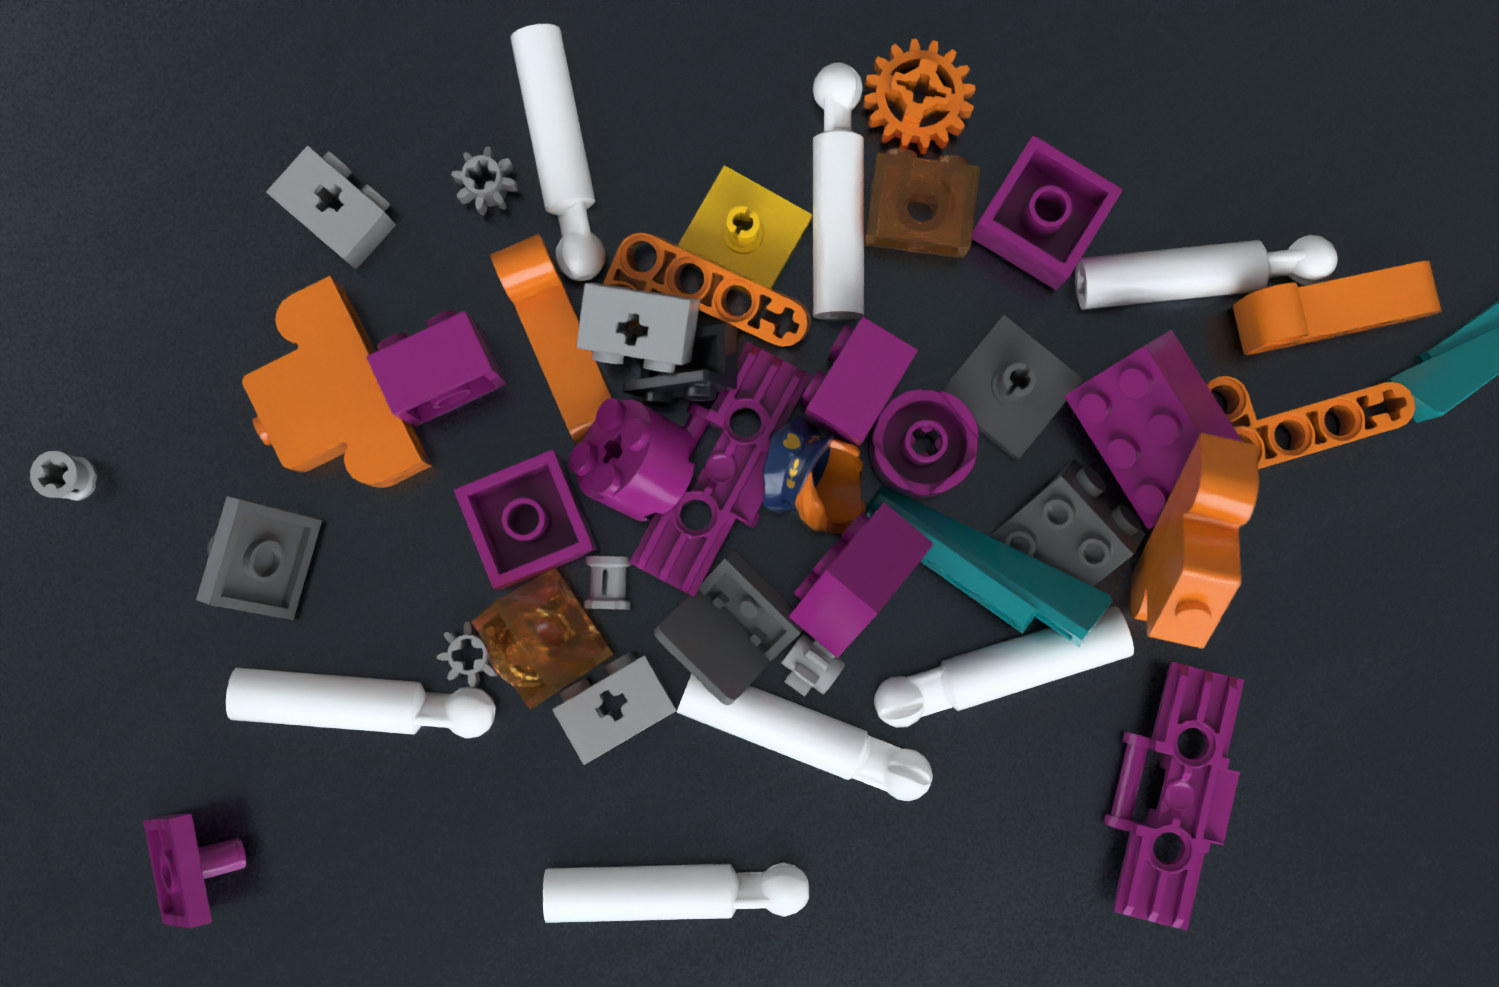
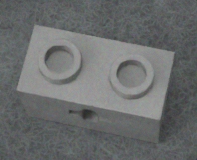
[266,145,396,270]
[576,283,700,373]
[552,651,678,765]

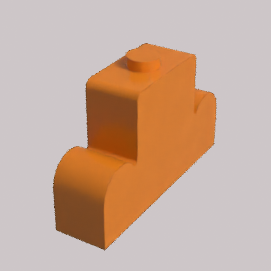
[242,276,432,488]
[1131,433,1259,649]

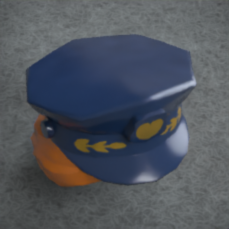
[762,416,866,535]

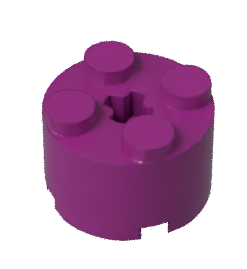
[868,389,979,499]
[568,398,695,522]

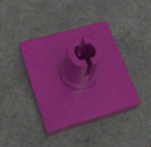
[143,813,246,928]

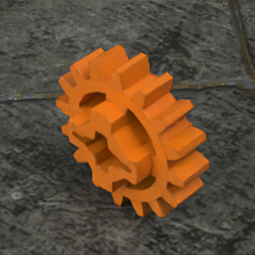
[863,39,976,154]

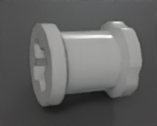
[30,451,98,501]
[584,556,632,610]

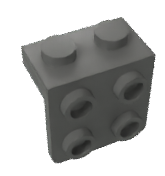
[991,459,1145,587]
[654,549,803,705]

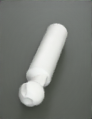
[510,24,606,281]
[813,63,864,320]
[1075,235,1338,310]
[874,606,1134,728]
[226,668,495,739]
[677,674,933,801]
[543,862,809,923]

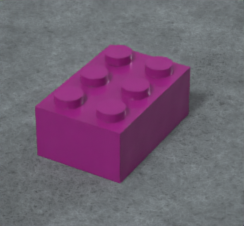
[1064,330,1242,529]

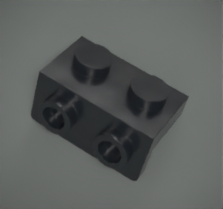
[623,323,737,407]

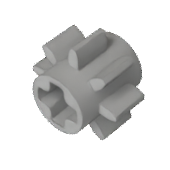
[451,147,519,215]
[437,621,506,687]
[781,632,846,697]

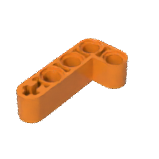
[603,233,812,347]
[490,234,613,445]
[1232,261,1442,355]
[1206,376,1415,469]

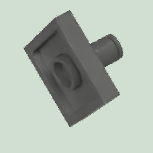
[941,315,1084,460]
[196,496,322,620]

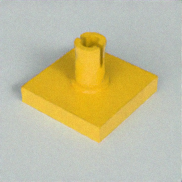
[678,165,813,301]

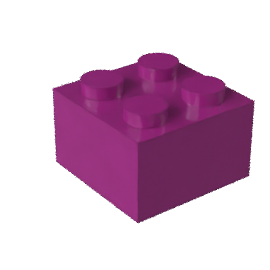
[970,135,1123,290]
[366,310,508,427]
[800,317,918,448]
[454,449,599,590]
[789,503,934,658]

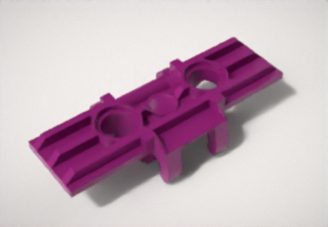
[629,341,812,597]
[1103,662,1244,930]

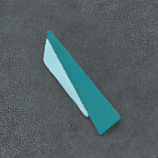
[1386,300,1499,423]
[866,487,1112,647]

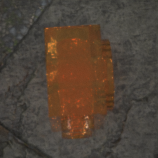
[864,148,981,259]
[471,568,614,710]

